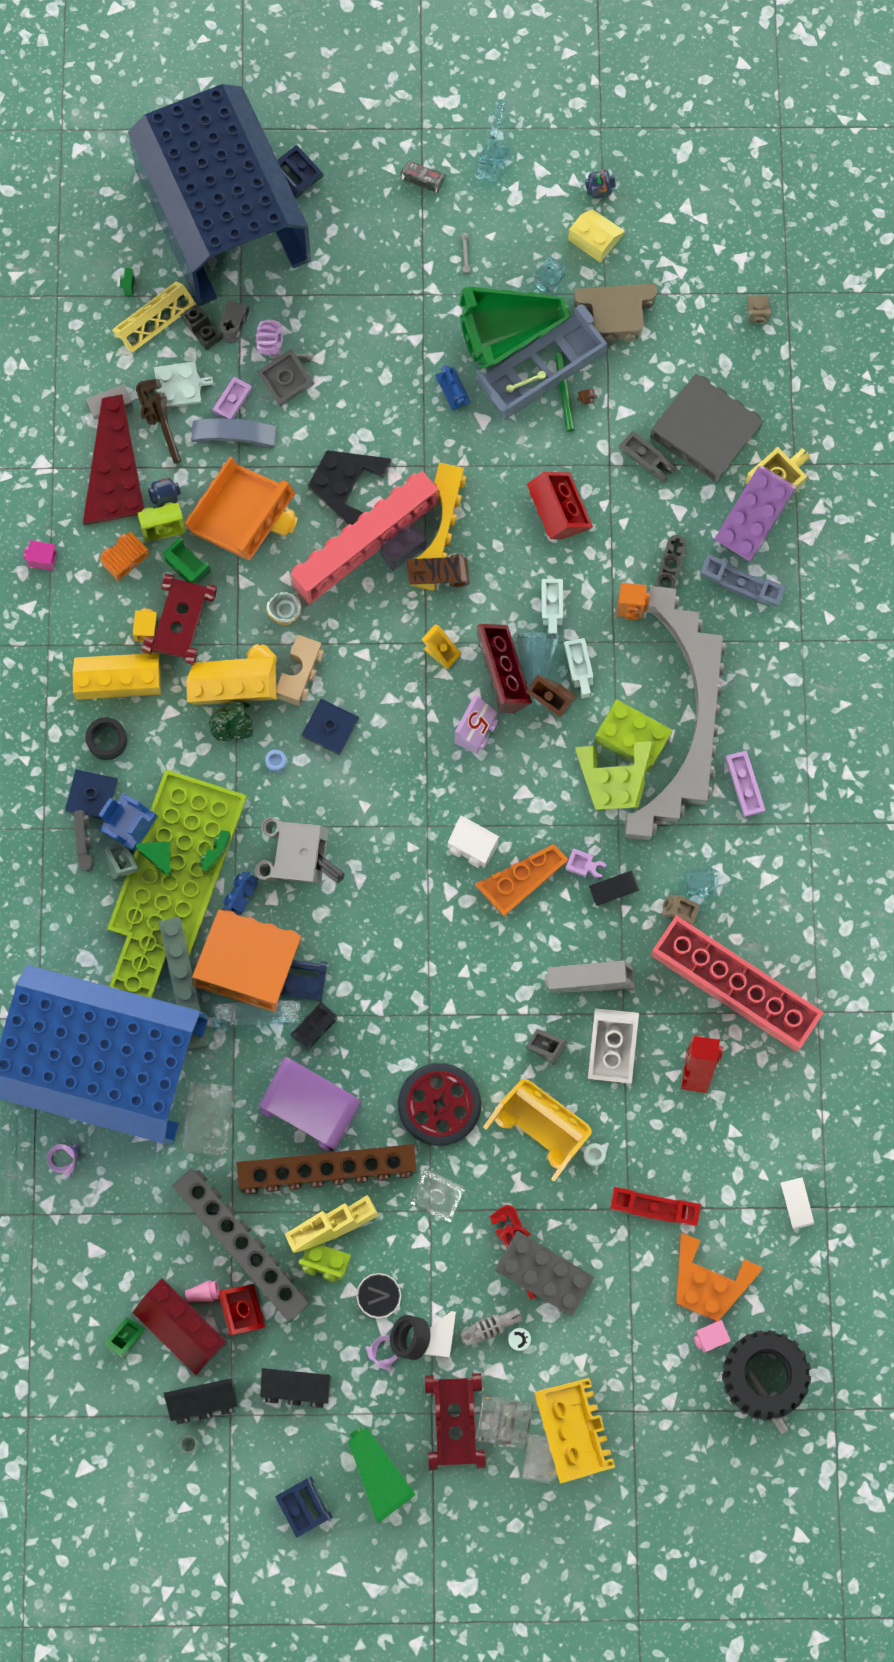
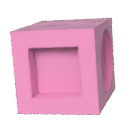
[693,1320,731,1353]

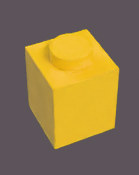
[133,608,158,642]

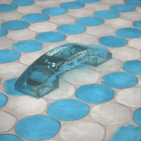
[212,1001,300,1029]

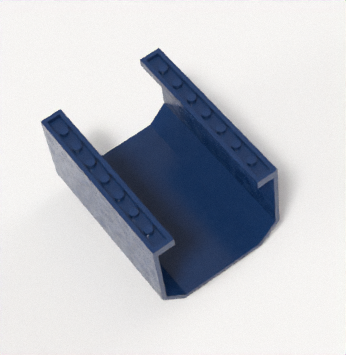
[128,84,311,306]

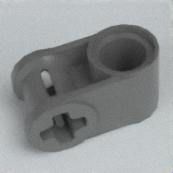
[220,301,249,343]

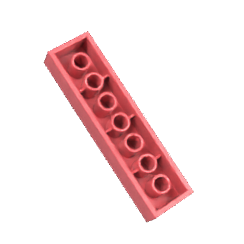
[291,471,438,605]
[650,915,824,1052]

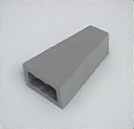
[545,960,635,993]

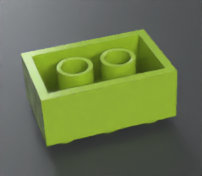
[594,699,673,773]

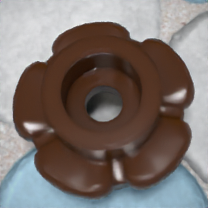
[577,389,597,404]

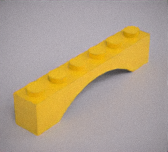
[411,462,467,591]

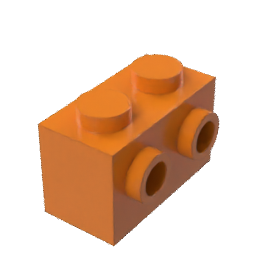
[616,583,650,620]

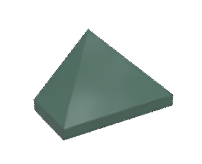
[105,844,138,880]

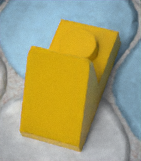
[421,624,462,669]

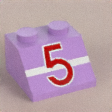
[454,695,499,754]

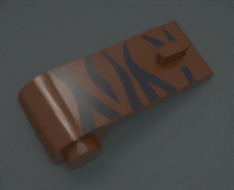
[407,554,470,587]

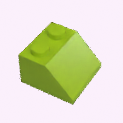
[138,502,186,543]

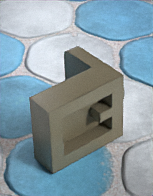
[747,295,771,324]
[662,894,700,925]

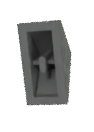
[526,1029,567,1065]

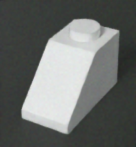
[424,1311,456,1358]

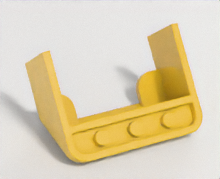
[483,1079,592,1182]

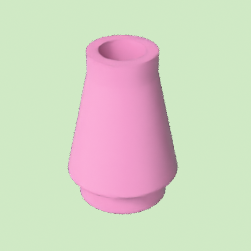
[185,1280,220,1303]

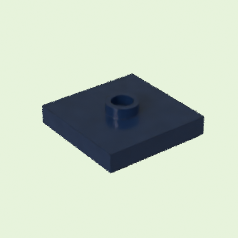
[301,699,359,755]
[65,769,118,820]

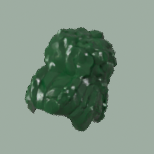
[209,701,253,742]

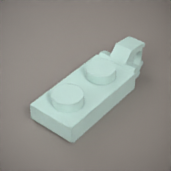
[541,579,563,638]
[563,638,594,699]

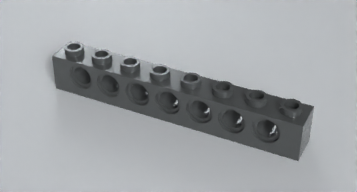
[172,1168,309,1323]

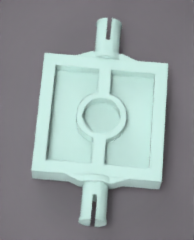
[148,361,213,408]

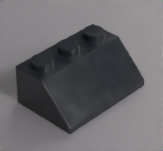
[260,1368,332,1408]
[164,1378,239,1425]

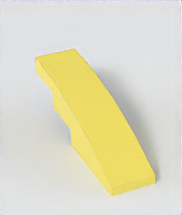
[285,1195,379,1253]

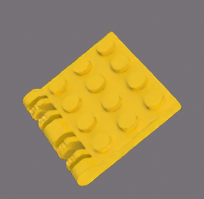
[534,1378,615,1484]

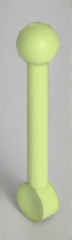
[506,371,546,393]

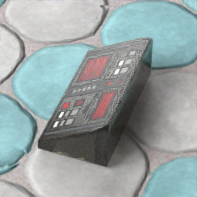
[401,160,446,193]

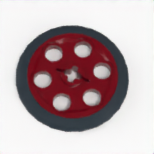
[398,1063,481,1146]

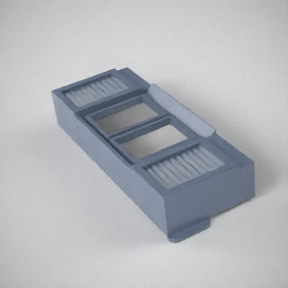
[477,305,607,420]

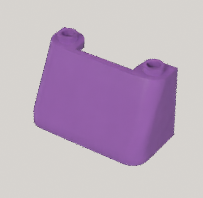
[258,1057,362,1152]

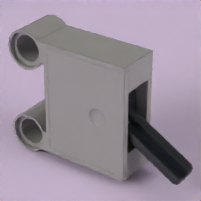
[255,817,345,884]

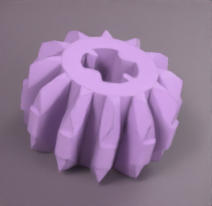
[255,320,284,355]

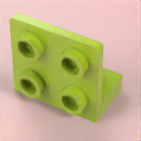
[299,1244,351,1283]

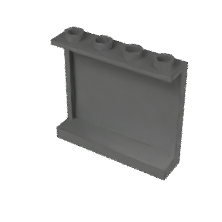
[650,373,763,484]

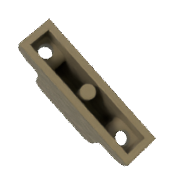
[573,283,657,343]

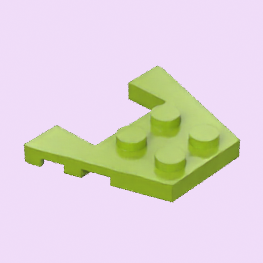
[575,741,655,810]

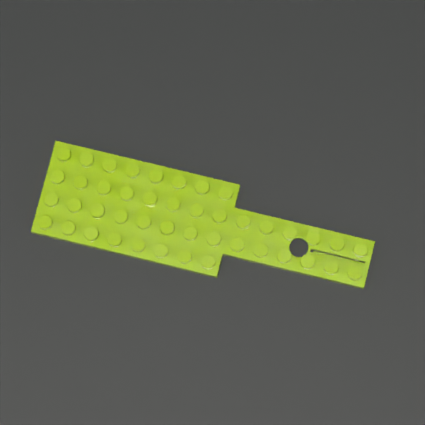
[107,769,247,998]

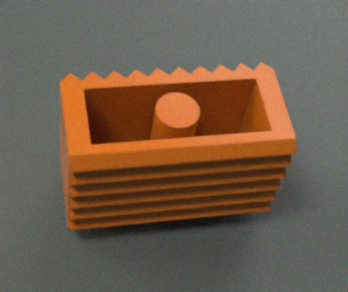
[100,532,150,582]

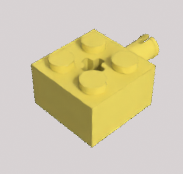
[745,447,810,493]

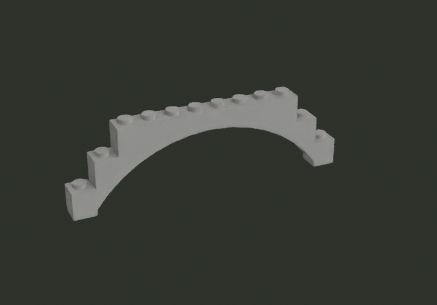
[624,586,726,841]

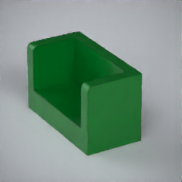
[162,537,211,584]

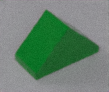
[135,841,172,879]
[103,1317,145,1359]

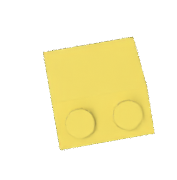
[568,209,625,263]

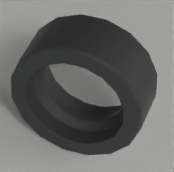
[85,717,127,760]
[390,1315,431,1360]

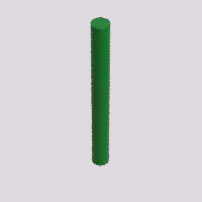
[555,352,575,432]

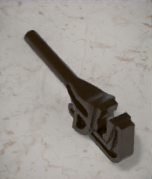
[136,379,181,464]

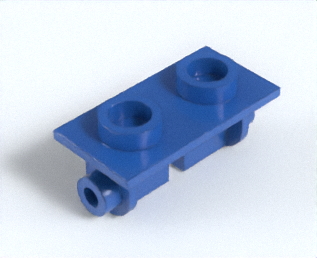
[435,365,471,411]
[222,871,258,916]

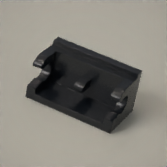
[290,1002,338,1051]

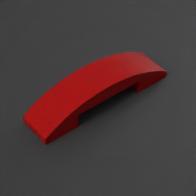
[610,1187,701,1226]

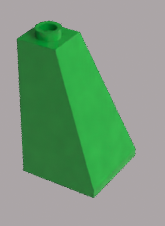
[348,1427,415,1523]

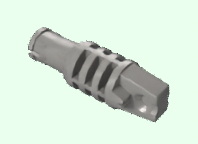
[460,1308,522,1346]

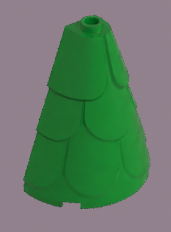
[459,286,570,368]

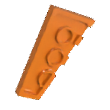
[475,844,568,917]

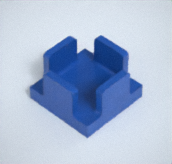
[99,794,158,852]

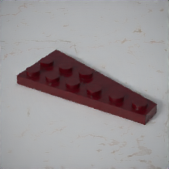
[83,394,144,525]

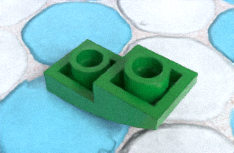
[199,830,231,875]

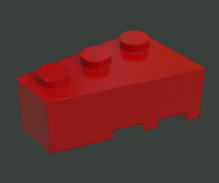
[681,1035,723,1093]

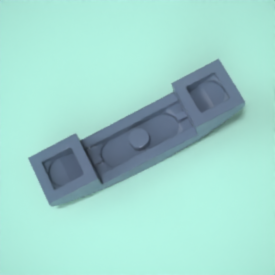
[191,418,276,448]
[700,554,785,606]

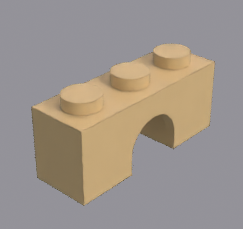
[276,634,324,706]

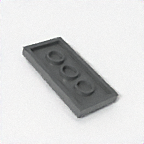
[494,1231,594,1316]

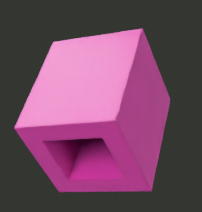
[23,540,58,571]

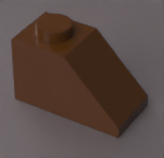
[526,674,578,717]

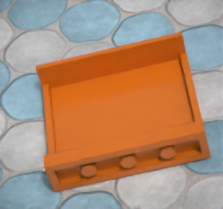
[184,457,296,561]
[192,909,301,1012]

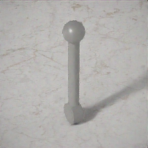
[461,233,470,274]
[270,352,314,361]

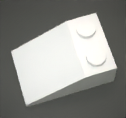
[588,1008,639,1084]

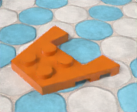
[676,1233,763,1322]

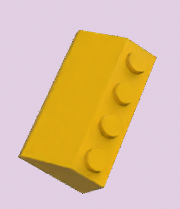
[73,653,161,700]
[186,657,277,705]

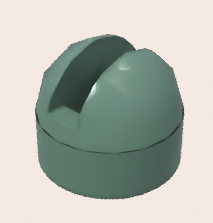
[179,1435,198,1454]

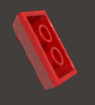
[527,471,593,539]

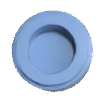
[265,750,287,772]

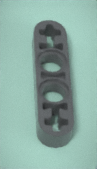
[655,535,686,589]

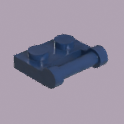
[277,145,323,198]
[280,960,328,1002]
[275,1476,333,1538]

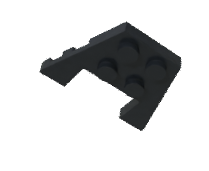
[308,450,391,525]

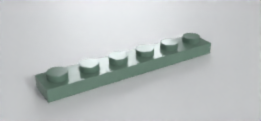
[159,917,208,1050]

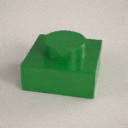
[120,268,135,296]

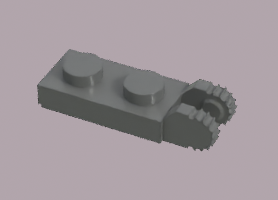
[619,431,676,482]
[74,810,94,872]

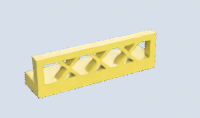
[112,281,196,353]

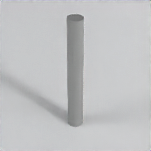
[746,1371,789,1435]

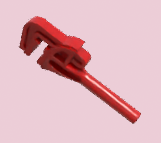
[489,1205,538,1300]

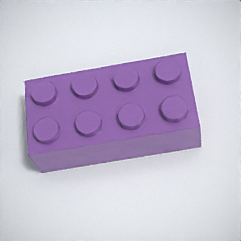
[714,465,797,561]

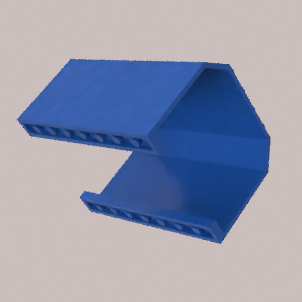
[0,965,209,1144]

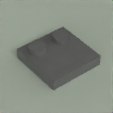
[257,349,314,407]

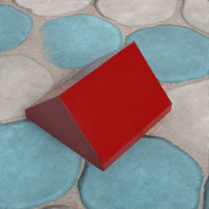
[218,1284,266,1337]

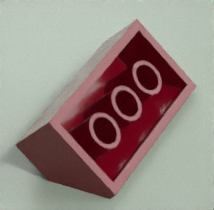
[476,624,532,713]
[132,1278,228,1376]

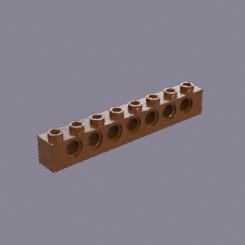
[236,1144,417,1194]

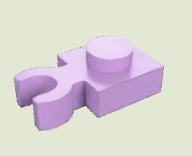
[565,848,606,879]

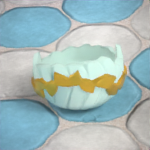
[266,592,301,625]

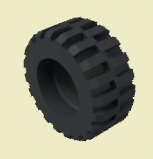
[722,1330,811,1420]

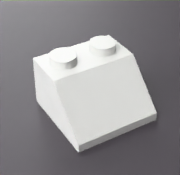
[448,816,499,868]

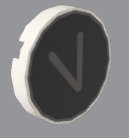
[356,1273,401,1319]

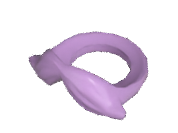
[47,1144,79,1177]
[365,1335,398,1372]

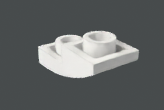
[781,1178,814,1229]

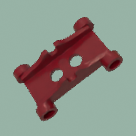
[142,573,217,665]
[425,1373,486,1471]

